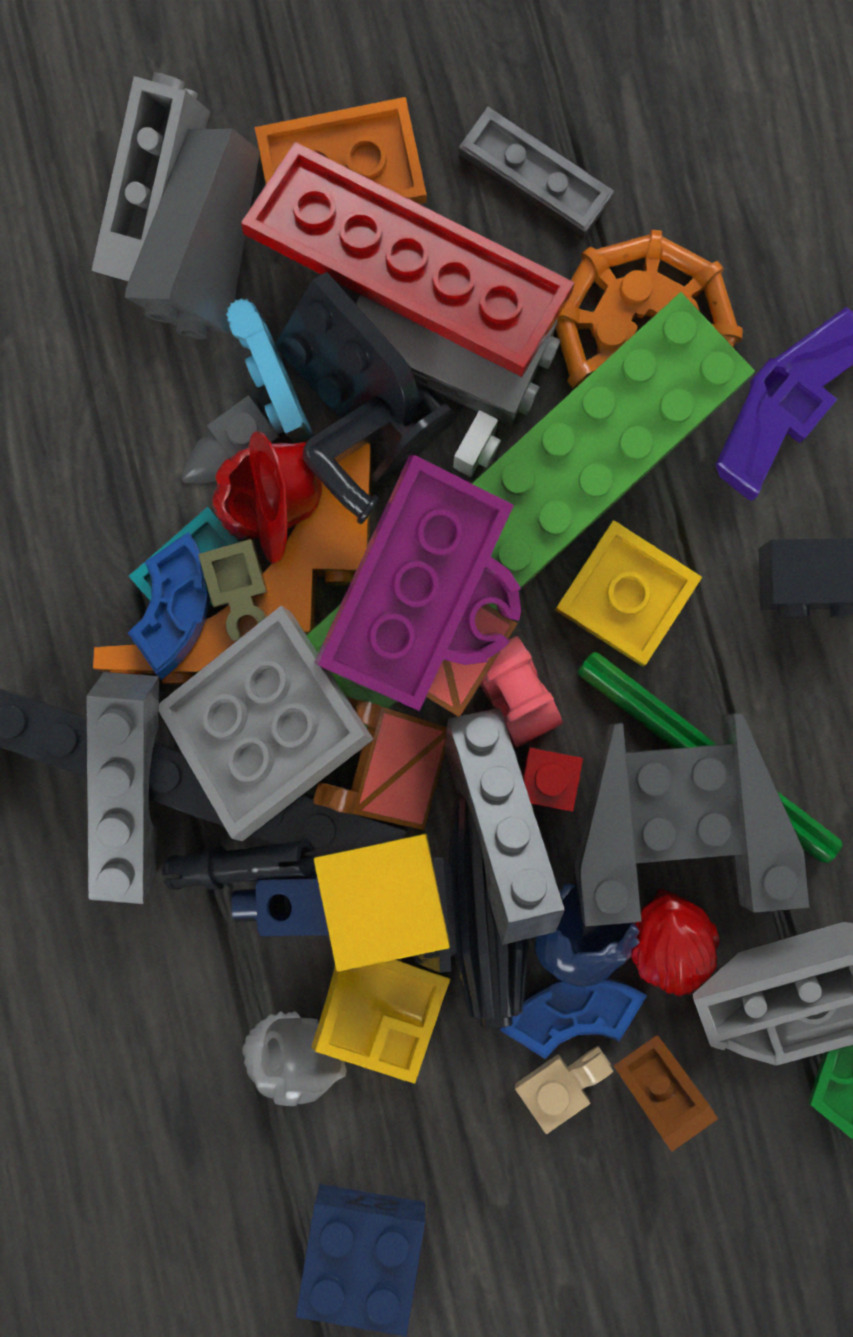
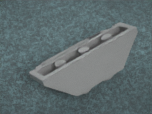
[693,922,853,1066]

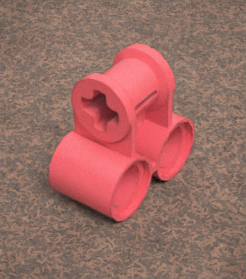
[480,636,563,749]

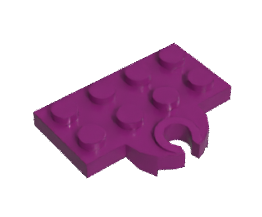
[314,455,521,711]

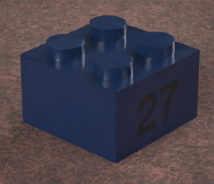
[296,1184,425,1336]

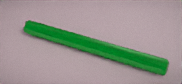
[578,652,843,863]

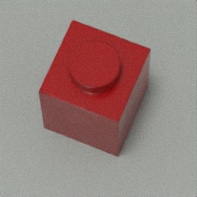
[521,747,583,812]

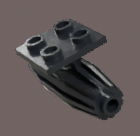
[410,798,529,1028]

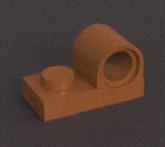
[613,1035,718,1152]

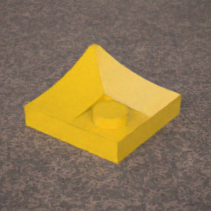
[311,959,450,1084]

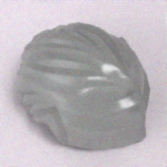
[242,1011,347,1106]

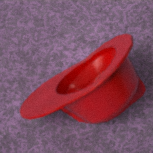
[249,431,322,564]

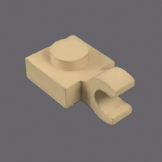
[515,1046,613,1134]

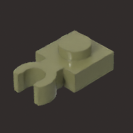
[198,539,268,641]

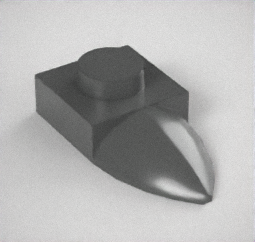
[181,395,281,484]

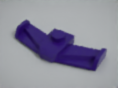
[715,307,853,501]

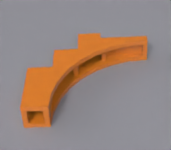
[93,443,372,685]

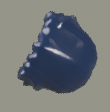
[535,883,640,987]

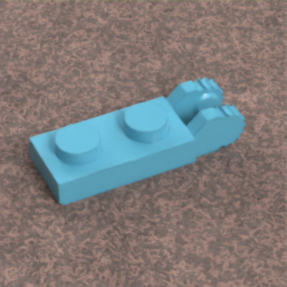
[226,298,313,443]

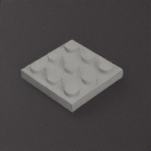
[159,606,373,841]

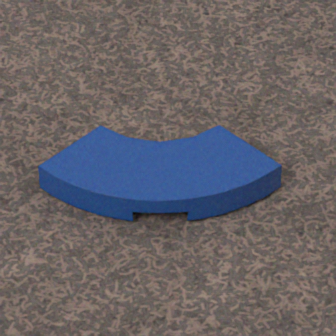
[128,532,210,680]
[499,978,647,1059]

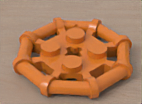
[555,229,743,389]

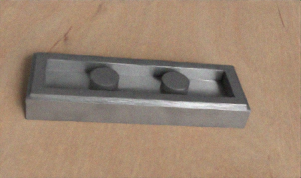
[459,107,614,239]

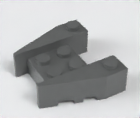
[575,713,809,926]

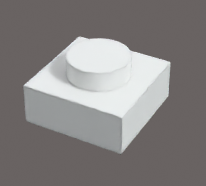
[453,410,501,477]

